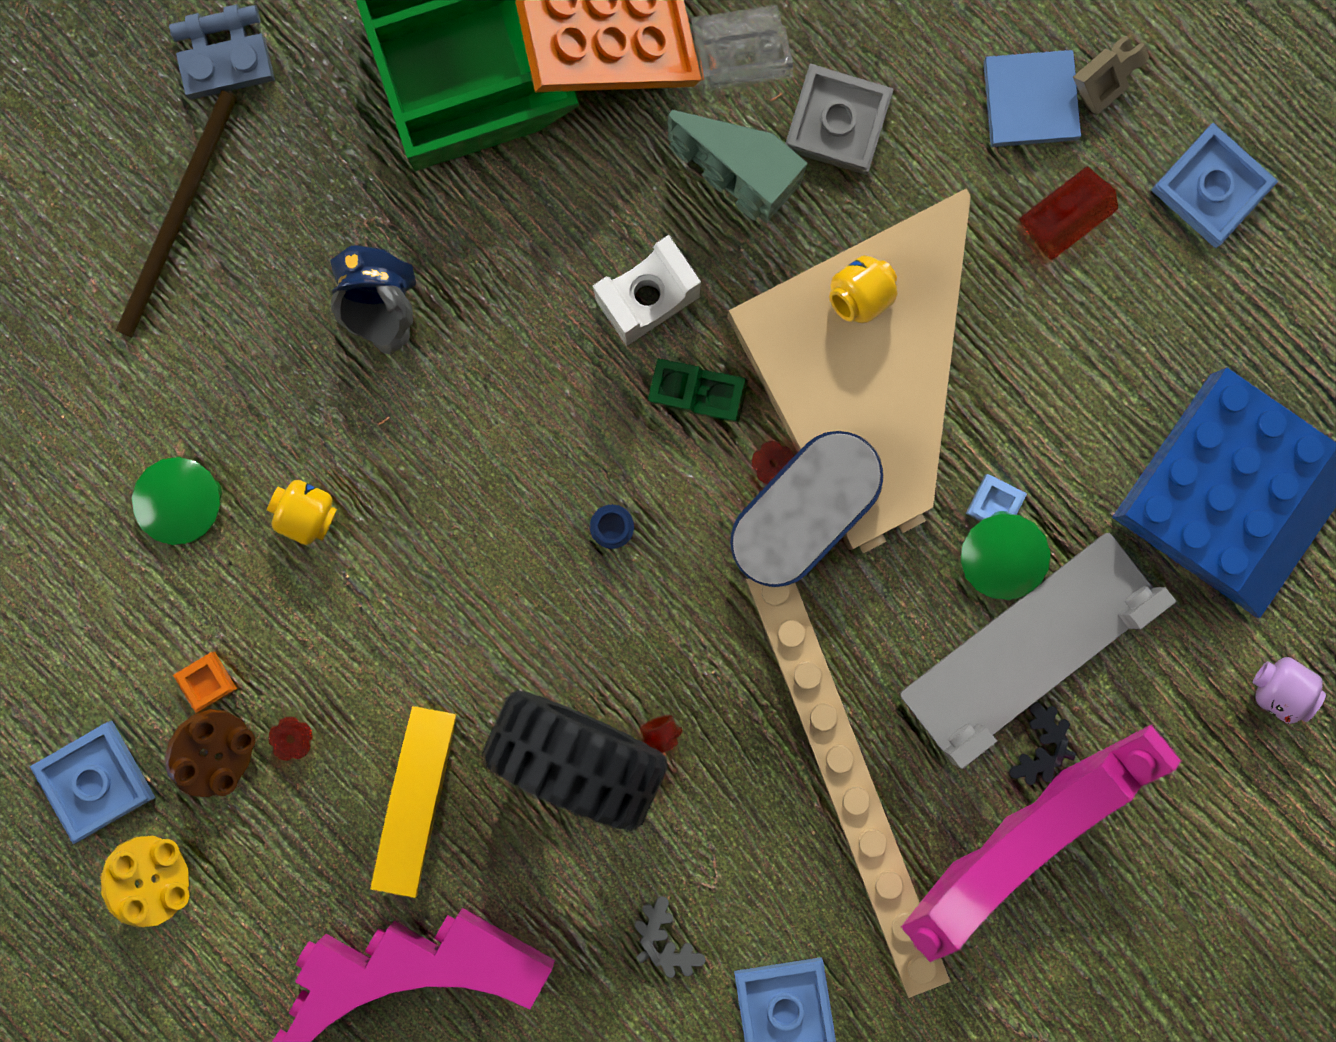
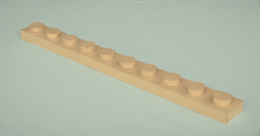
[746,578,950,998]

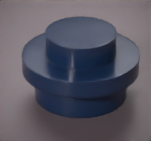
[590,504,634,549]

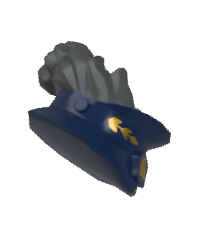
[330,245,416,355]

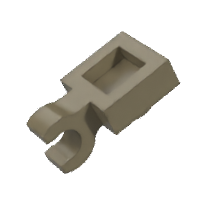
[1073,36,1149,115]

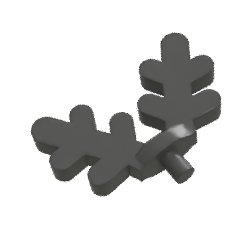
[634,896,706,978]

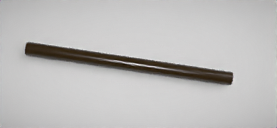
[115,90,238,338]

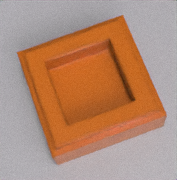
[173,652,237,713]

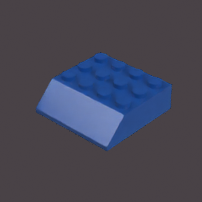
[1112,368,1336,618]

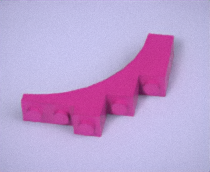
[272,908,555,1042]

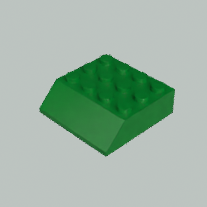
[356,0,579,171]

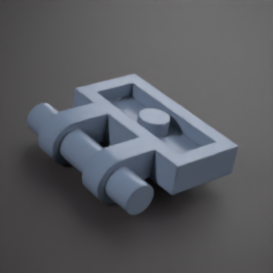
[169,4,275,100]

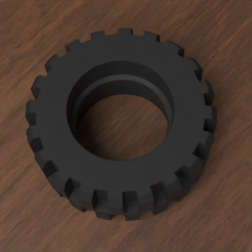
[482,690,668,831]

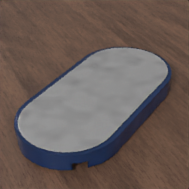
[730,431,884,587]

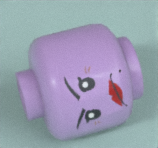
[1253,657,1326,724]

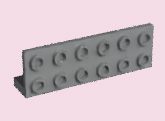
[900,533,1177,769]

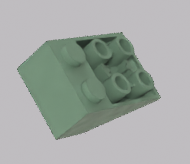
[668,110,808,224]

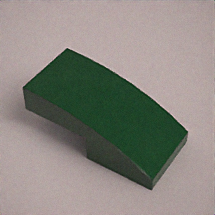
[648,358,749,424]

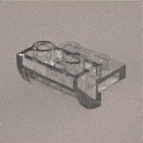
[691,4,793,92]

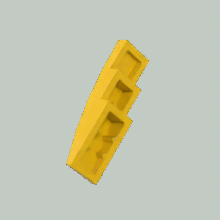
[370,706,457,898]

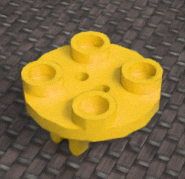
[101,836,189,928]

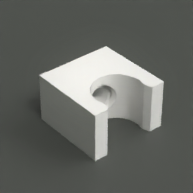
[593,235,701,346]

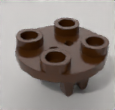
[165,709,255,797]

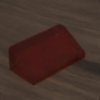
[1018,166,1119,260]

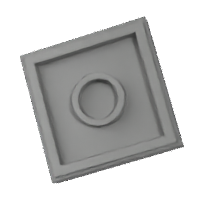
[785,64,893,175]

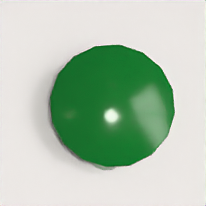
[132,457,222,545]
[960,511,1051,600]

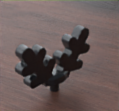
[1009,702,1076,785]

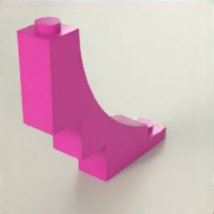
[901,725,1181,962]

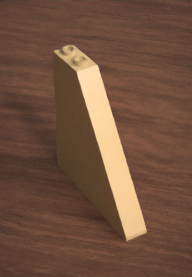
[727,188,971,553]

